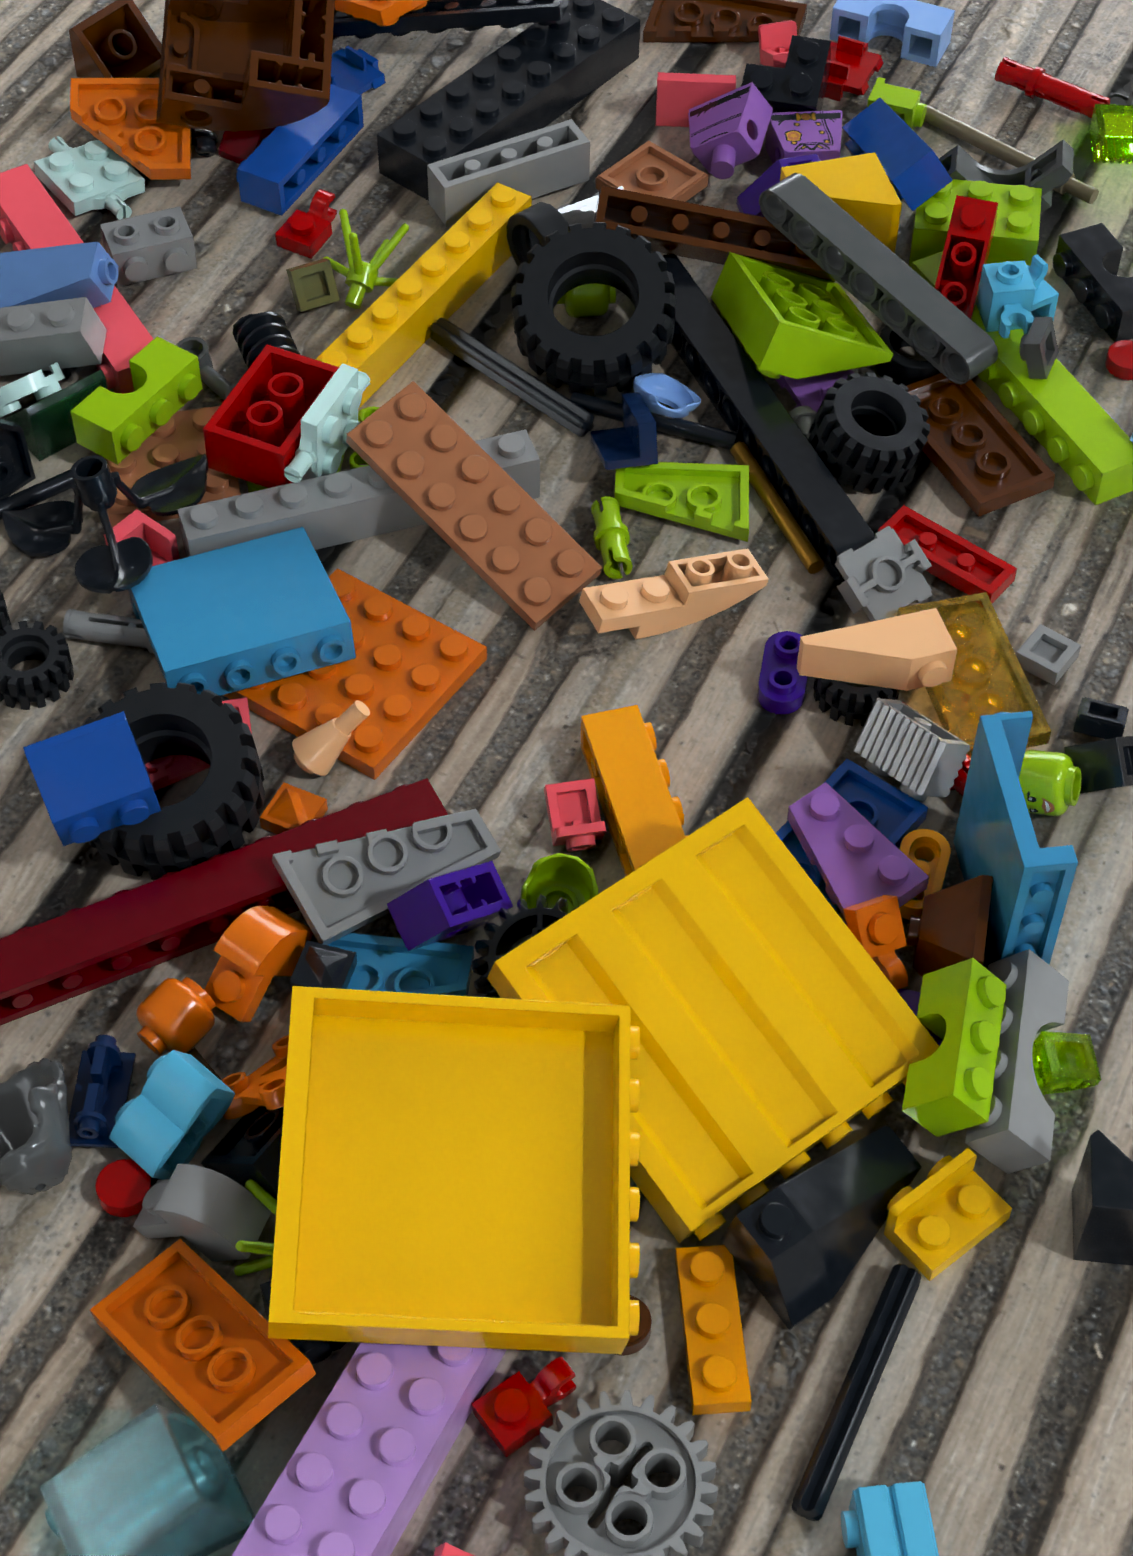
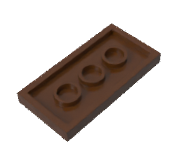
[906,373,1056,517]

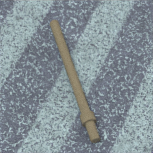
[920,101,1099,204]

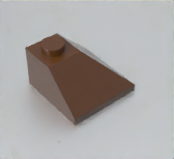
[906,875,993,978]

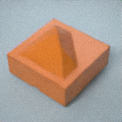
[259,782,328,834]

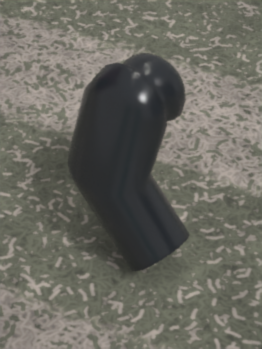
[191,128,219,157]

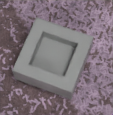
[1014,624,1081,686]

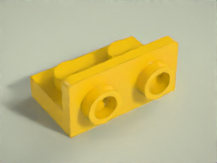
[884,1148,1012,1281]

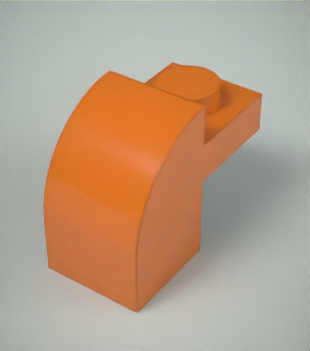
[204,906,313,1022]

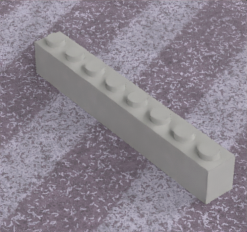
[177,429,540,557]

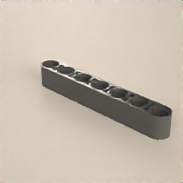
[759,173,998,385]

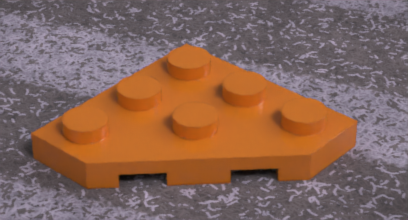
[70,78,191,180]

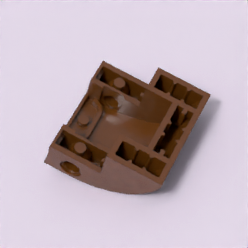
[156,0,335,132]

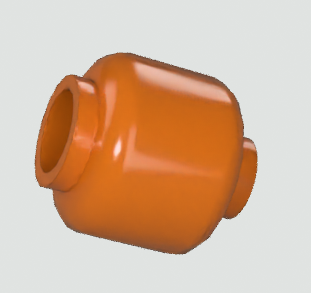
[136,977,216,1056]

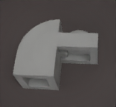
[133,1163,271,1261]

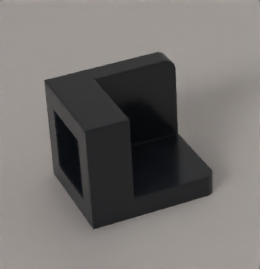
[1064,736,1133,794]

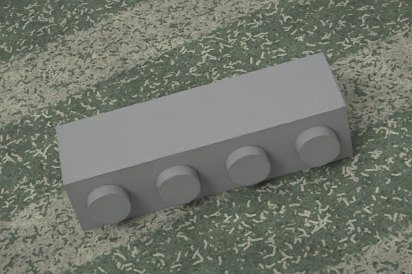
[427,119,590,227]
[0,297,107,376]

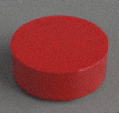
[1105,340,1133,380]
[95,1159,153,1217]

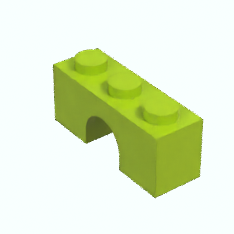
[71,336,203,465]
[902,958,1007,1137]

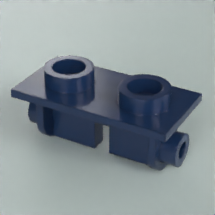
[69,1035,136,1148]

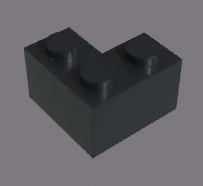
[741,35,831,113]

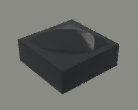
[1073,697,1129,739]
[289,940,357,993]

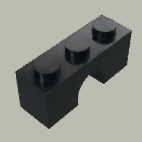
[1053,223,1133,343]

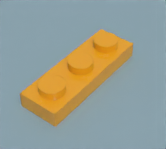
[675,1245,752,1415]

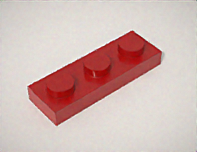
[878,505,1017,607]

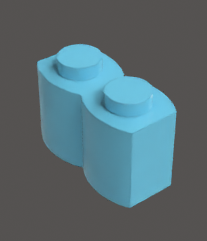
[109,1050,235,1180]

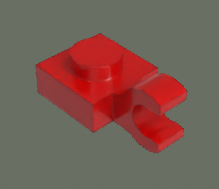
[275,189,337,259]
[471,1356,576,1457]

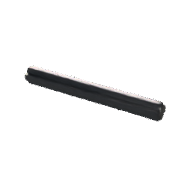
[430,318,594,437]
[792,1264,921,1521]

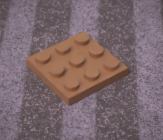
[99,406,241,528]

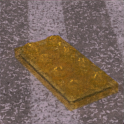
[897,592,1051,757]

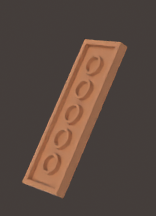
[346,381,602,631]

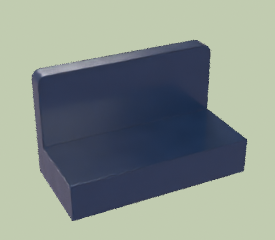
[590,392,658,470]

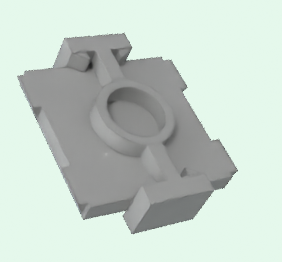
[835,526,933,622]

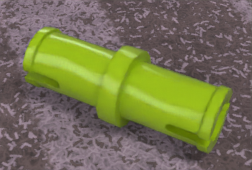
[591,496,633,579]

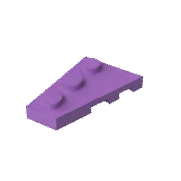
[787,782,929,924]

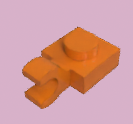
[843,895,908,990]

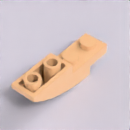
[579,548,769,640]

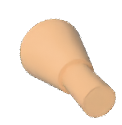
[292,700,370,776]

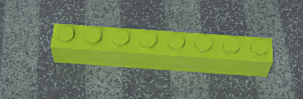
[912,251,1133,505]

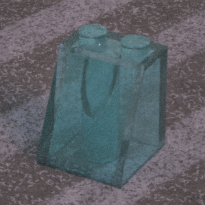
[40,1404,255,1556]

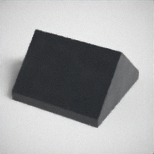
[1072,1130,1133,1266]

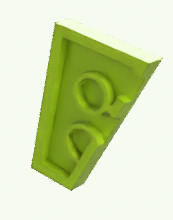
[615,462,749,542]

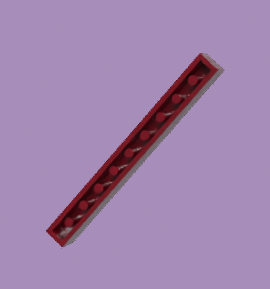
[0,778,448,1026]

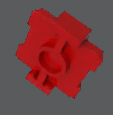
[824,35,884,102]

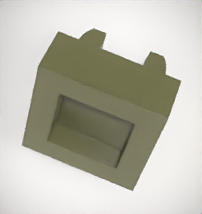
[286,258,340,312]

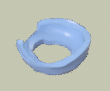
[633,373,701,419]

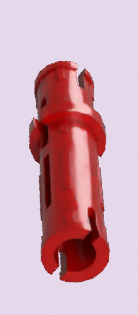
[995,57,1111,122]

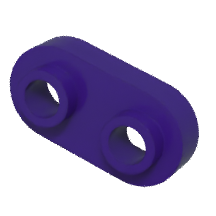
[757,631,808,714]

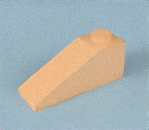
[797,608,957,691]

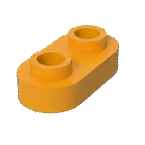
[900,829,951,920]

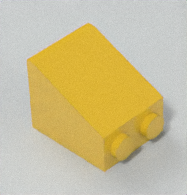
[780,152,902,253]

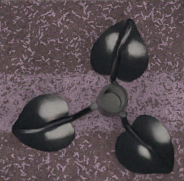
[2,454,208,594]

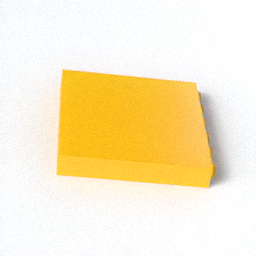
[268,986,640,1354]

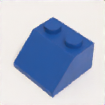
[23,711,162,846]

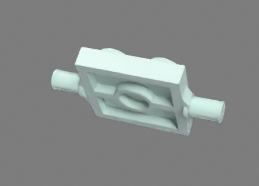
[34,136,145,220]
[284,363,371,483]

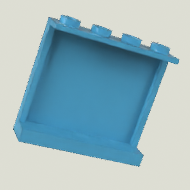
[128,527,356,696]
[953,711,1078,966]

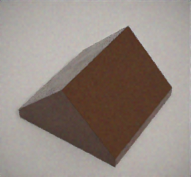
[69,0,162,78]

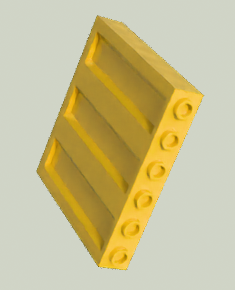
[487,797,939,1244]

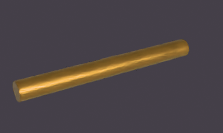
[730,442,824,574]

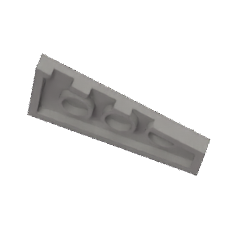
[272,809,501,945]

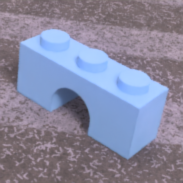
[830,0,955,67]

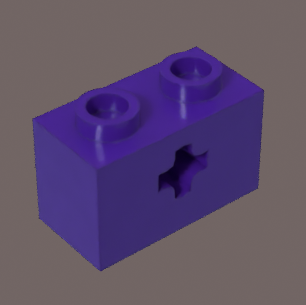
[387,861,513,951]

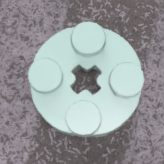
[0,362,65,418]

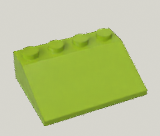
[711,252,893,379]

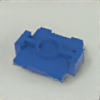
[330,46,386,94]

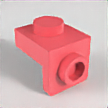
[758,20,797,68]
[544,778,606,851]

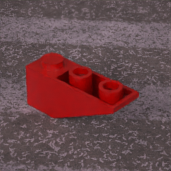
[934,195,998,319]

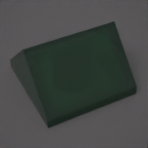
[3,370,107,461]

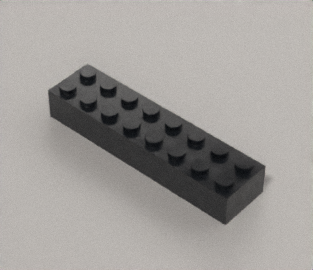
[377,0,640,201]

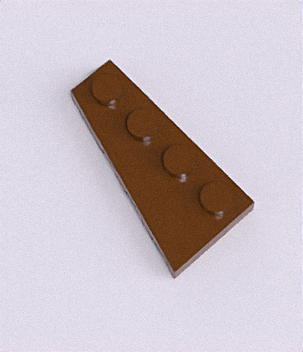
[643,0,807,42]

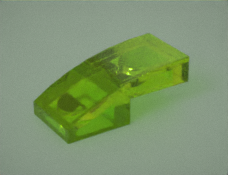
[1032,1031,1102,1095]

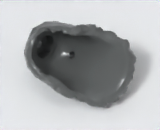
[0,1058,73,1195]

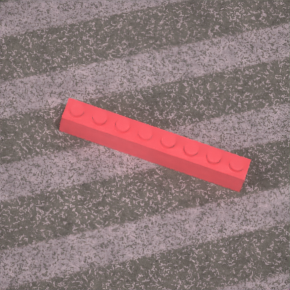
[0,164,153,393]

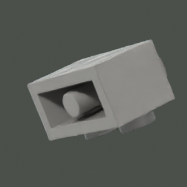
[100,206,197,287]

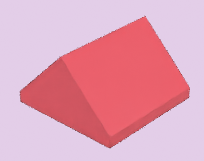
[655,72,736,127]

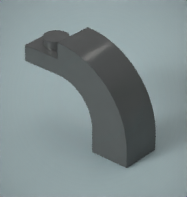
[939,140,1074,213]

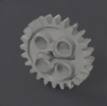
[524,1390,718,1556]

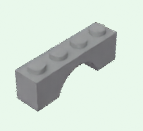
[965,949,1069,1174]

